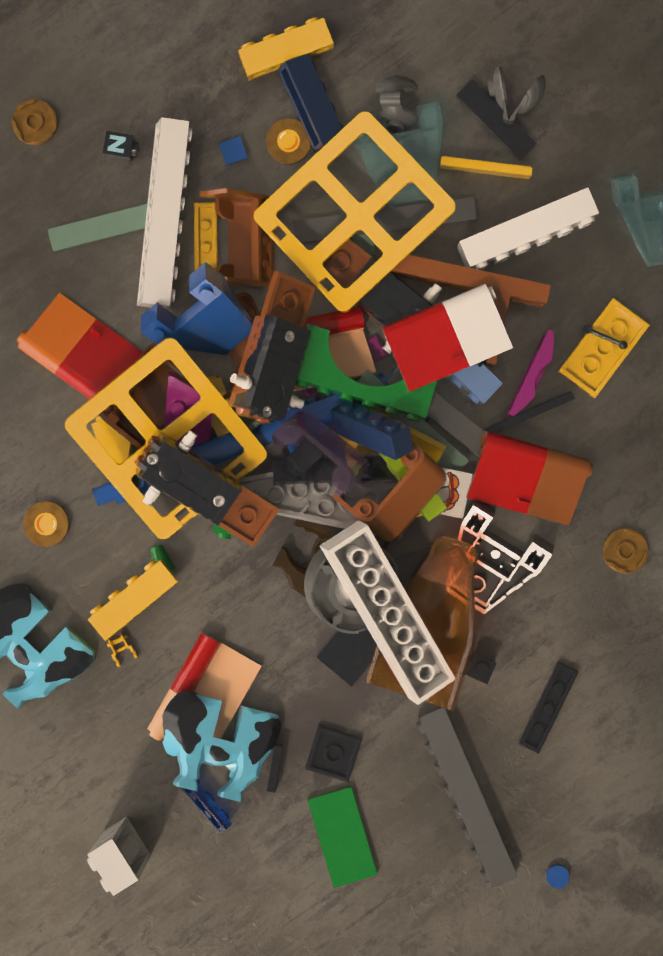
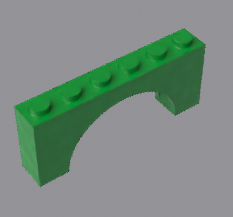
[295,324,437,422]

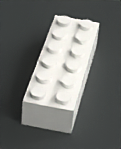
[457,188,599,270]
[87,817,151,896]

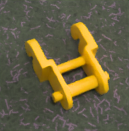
[107,632,138,667]

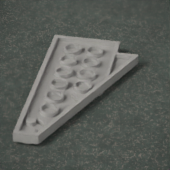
[239,453,420,540]

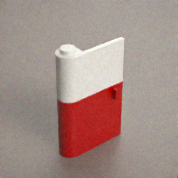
[382,284,513,392]

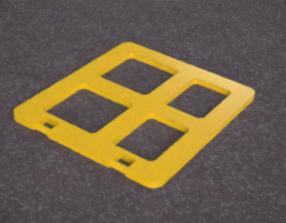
[254,112,456,312]
[65,337,267,539]

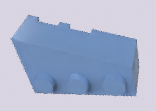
[450,362,503,405]

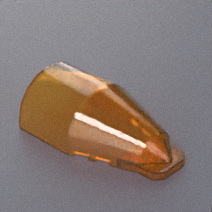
[365,536,478,711]

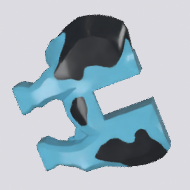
[0,583,95,709]
[162,690,281,802]

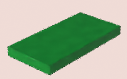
[307,786,378,888]

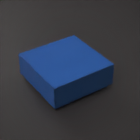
[219,136,248,166]

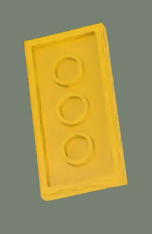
[558,298,650,398]

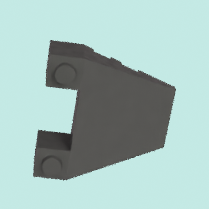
[445,500,554,614]

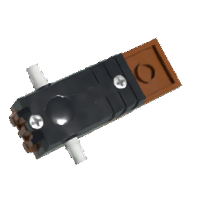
[323,239,442,354]
[228,271,316,424]
[134,430,280,548]

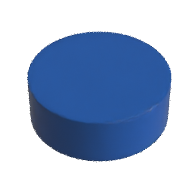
[546,864,569,889]

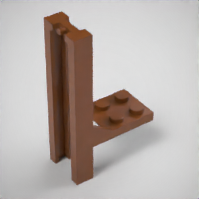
[392,255,551,367]

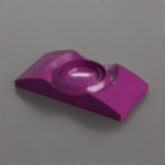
[505,330,554,417]

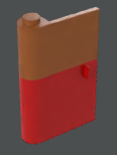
[466,431,593,525]

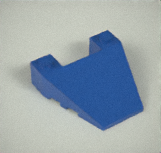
[141,262,253,355]

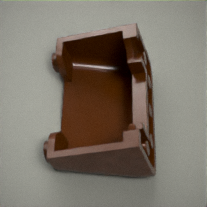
[99,342,189,449]

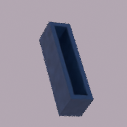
[278,54,344,153]
[331,401,414,460]

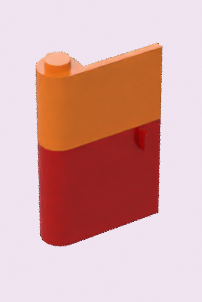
[17,292,143,399]

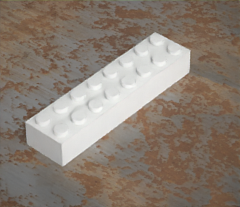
[137,117,192,308]
[320,520,456,705]

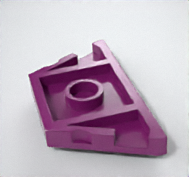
[164,372,212,446]

